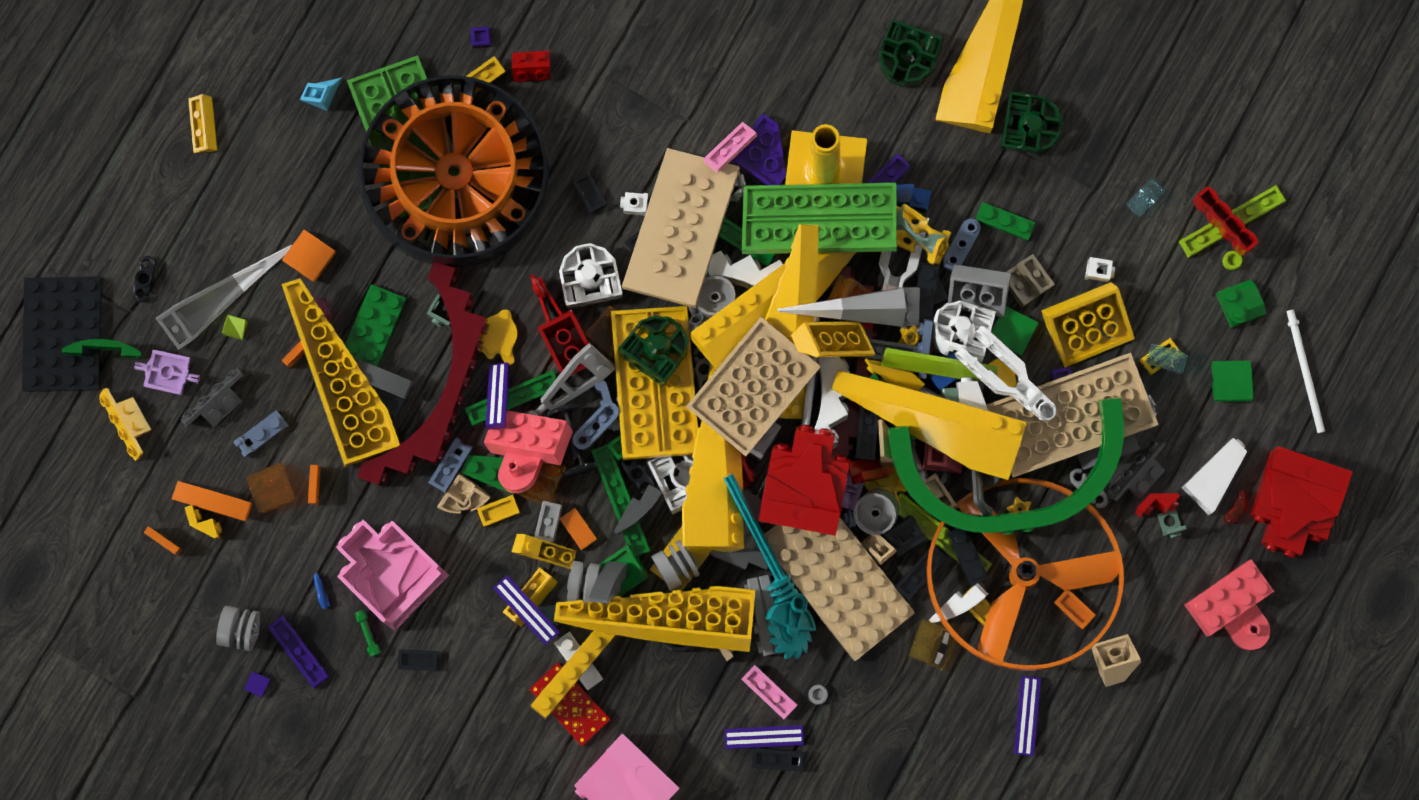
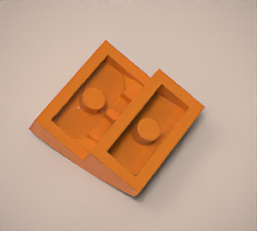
[282,230,337,283]

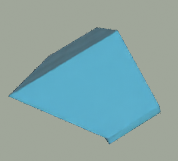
[300,78,342,111]

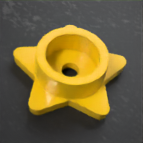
[898,325,922,345]
[1007,497,1031,513]

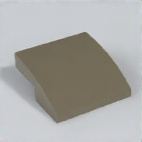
[1006,254,1055,308]

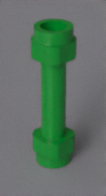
[355,609,381,657]

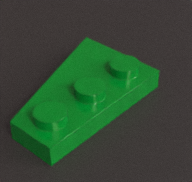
[461,455,515,496]

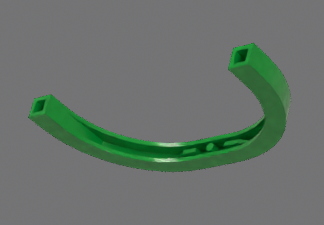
[887,397,1124,535]

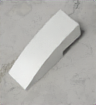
[929,583,988,623]

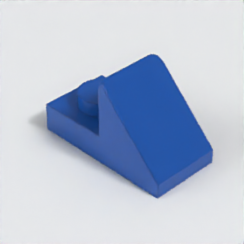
[896,184,931,211]

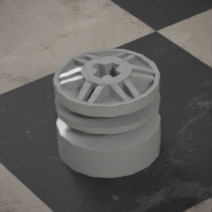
[651,540,700,592]
[216,605,260,651]

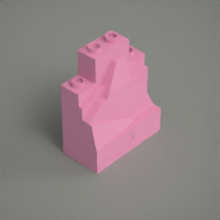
[336,520,449,631]
[574,734,680,800]

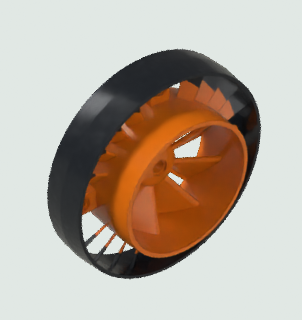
[358,75,549,267]

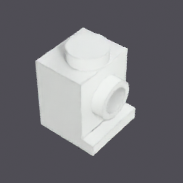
[620,192,648,216]
[1085,257,1115,282]

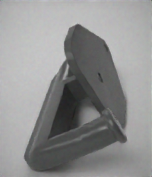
[963,468,1000,516]

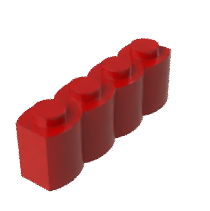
[1193,186,1259,256]

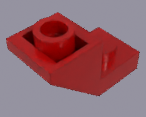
[1135,493,1180,518]

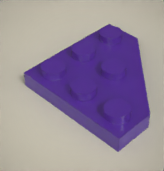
[731,113,786,185]

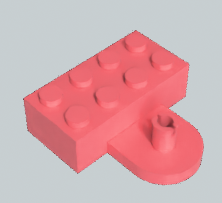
[484,411,573,493]
[1184,559,1274,650]

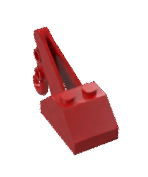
[531,274,589,376]

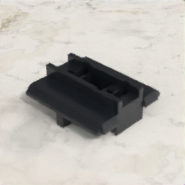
[884,515,928,558]

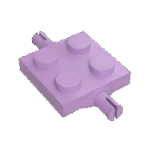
[134,350,200,396]

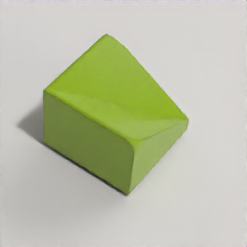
[222,315,248,340]

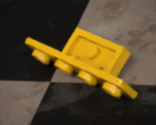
[99,388,151,461]

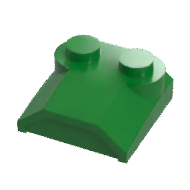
[1216,280,1266,328]

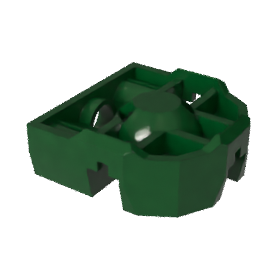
[878,19,943,87]
[1000,91,1063,155]
[618,315,688,387]

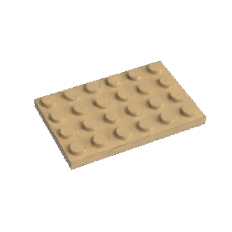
[686,317,821,456]

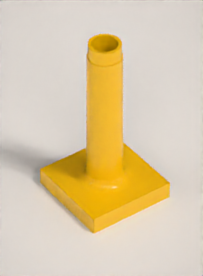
[785,124,867,185]

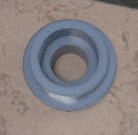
[842,509,856,529]

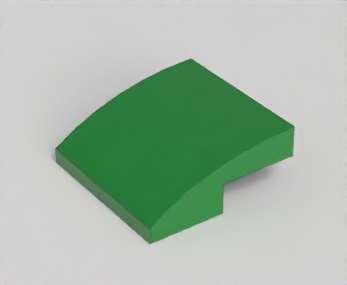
[1211,361,1253,402]

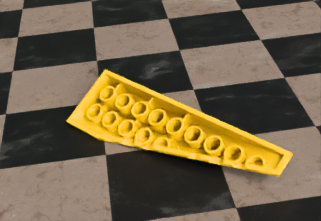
[936,0,1023,134]
[765,224,819,419]
[282,278,400,467]
[682,365,744,553]
[832,370,1026,480]
[554,586,755,652]

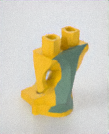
[897,204,951,265]

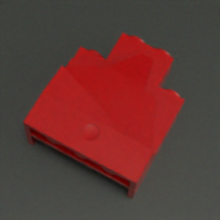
[759,424,851,536]
[1250,446,1352,558]

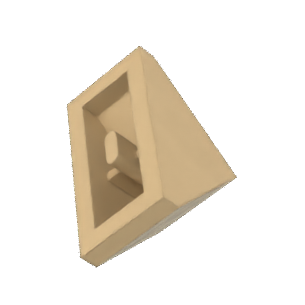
[861,535,896,566]

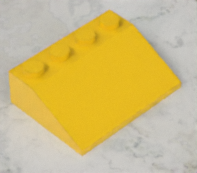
[1041,282,1135,367]

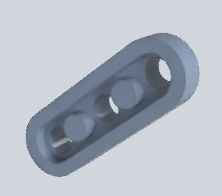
[943,219,981,271]
[573,402,619,450]

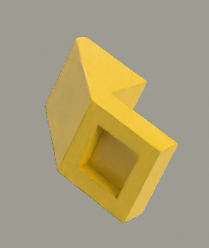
[185,505,222,540]

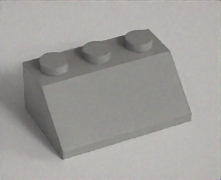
[948,264,1011,317]

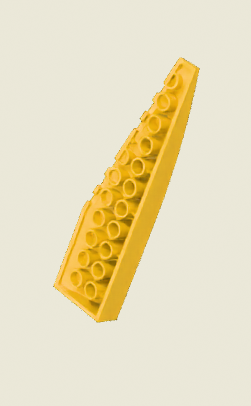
[691,252,856,370]

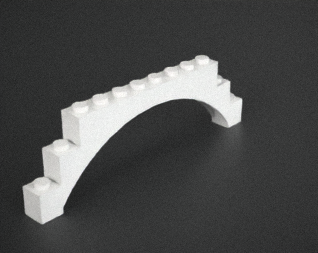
[706,250,850,449]

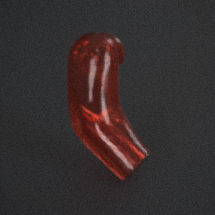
[1223,490,1248,524]

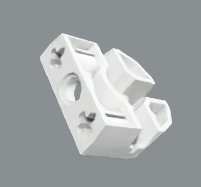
[559,243,623,309]
[931,300,996,363]
[647,455,694,515]

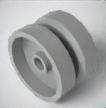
[696,275,737,318]
[854,488,900,535]
[567,560,601,602]

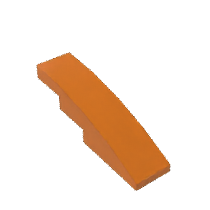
[172,481,252,521]

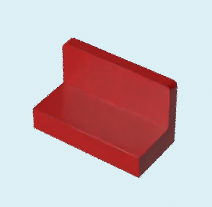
[849,456,893,485]

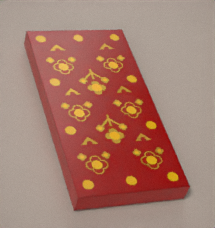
[529,662,611,746]

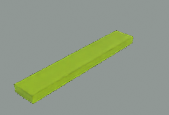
[1179,185,1286,258]
[881,348,998,383]
[898,493,992,572]

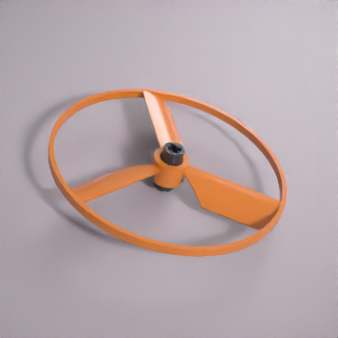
[927,478,1124,671]

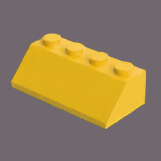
[791,322,875,357]

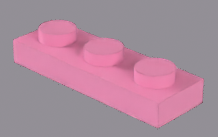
[704,122,757,173]
[741,665,797,719]

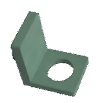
[427,294,451,329]
[1157,509,1187,538]

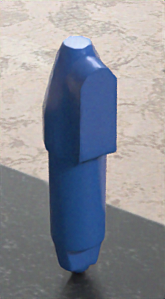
[314,573,330,609]

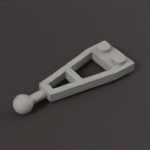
[526,343,616,416]

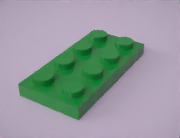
[345,284,407,367]

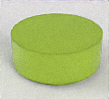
[1222,251,1243,271]

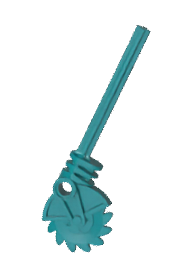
[724,473,816,659]

